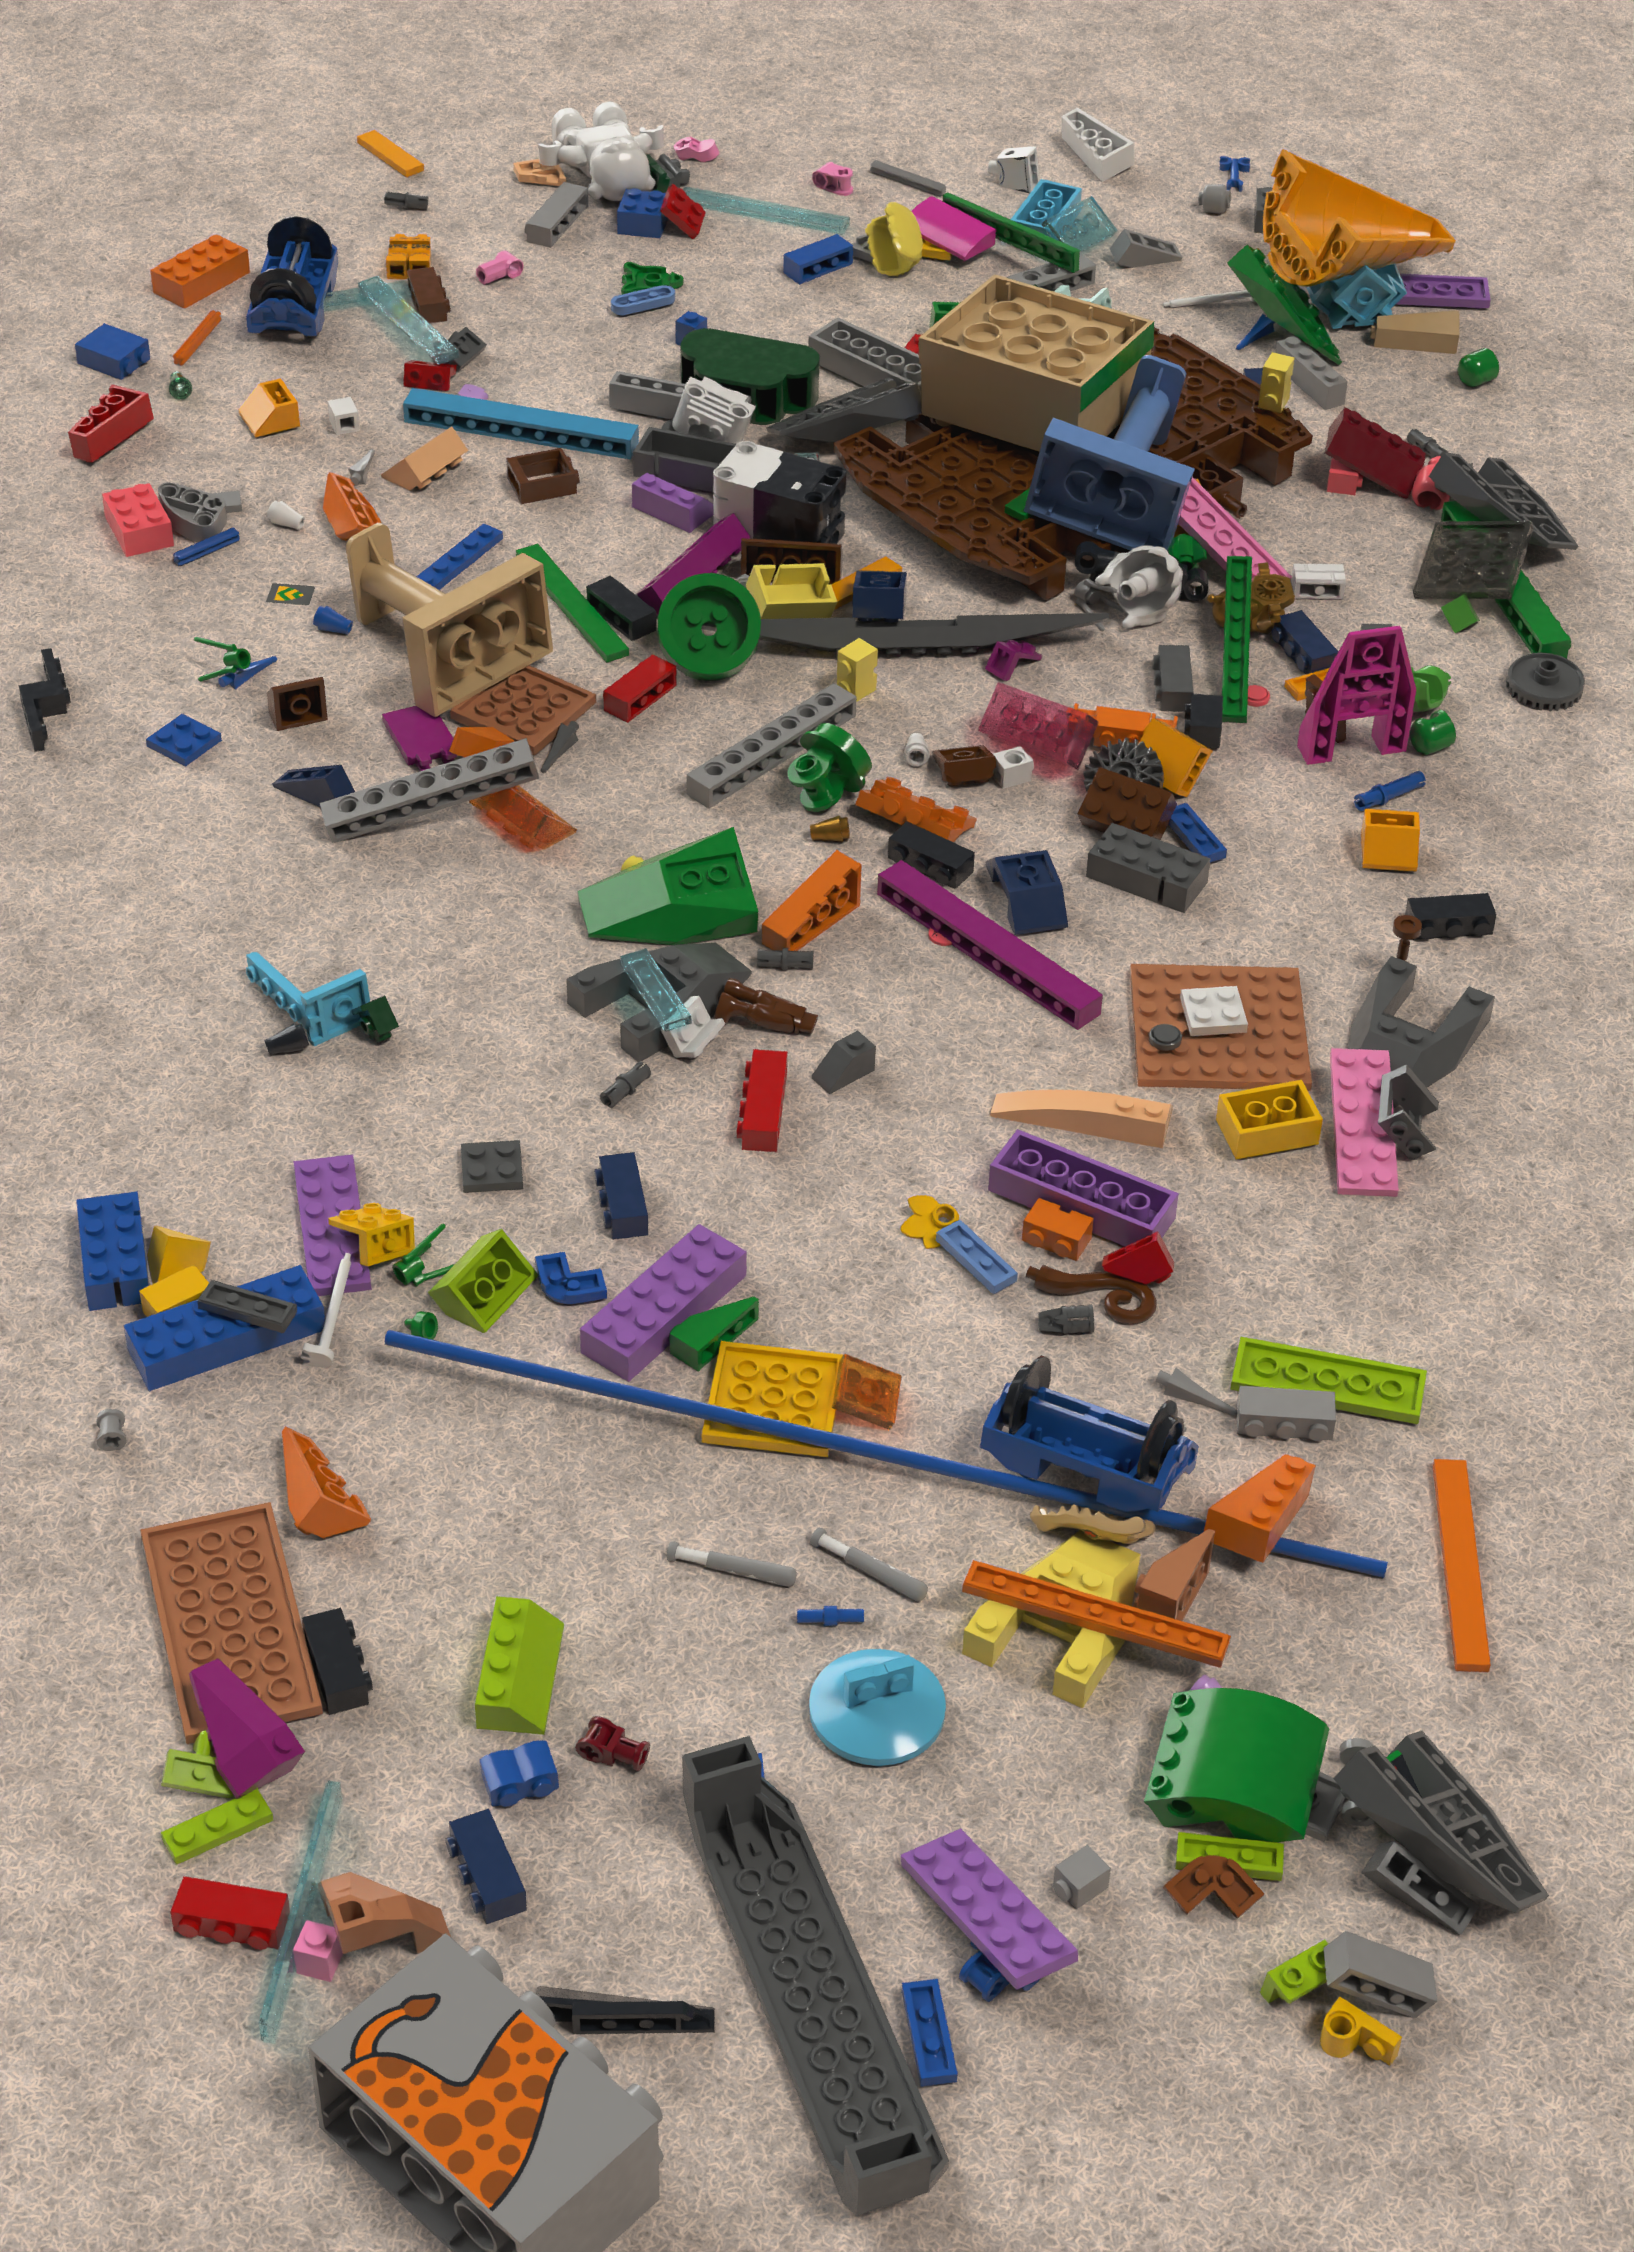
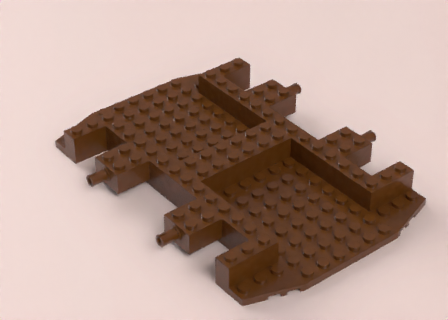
[834,327,1313,600]

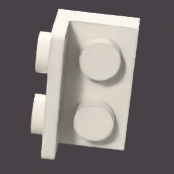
[661,996,725,1058]

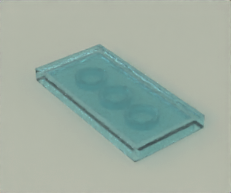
[1041,196,1118,253]

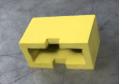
[1258,352,1295,413]
[837,638,878,702]

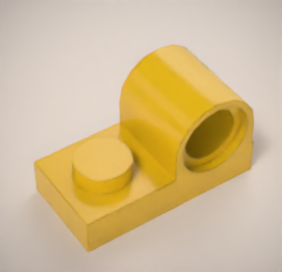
[1320,1996,1402,2066]

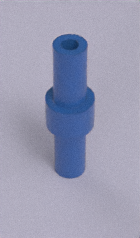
[797,1606,864,1626]

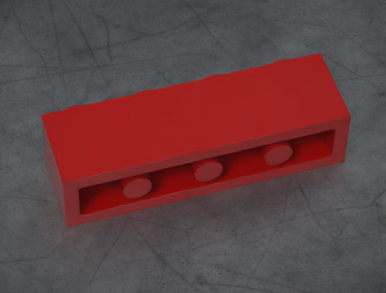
[737,1049,788,1152]

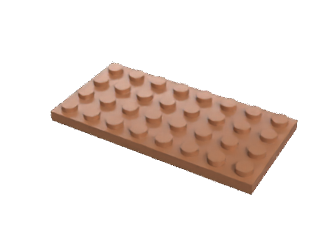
[140,1502,323,1744]

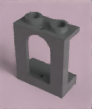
[1378,1065,1439,1160]

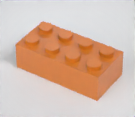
[150,234,250,309]

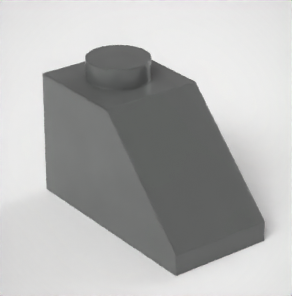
[812,1030,876,1094]

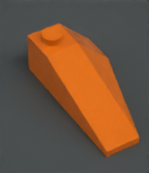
[282,1426,371,1538]

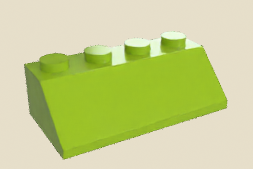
[475,1596,564,1735]

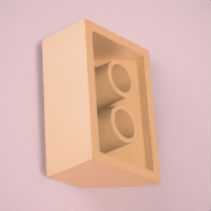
[381,426,468,491]

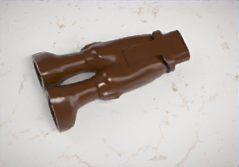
[715,978,818,1035]

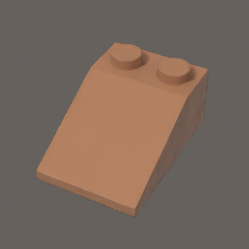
[1133,1529,1215,1621]

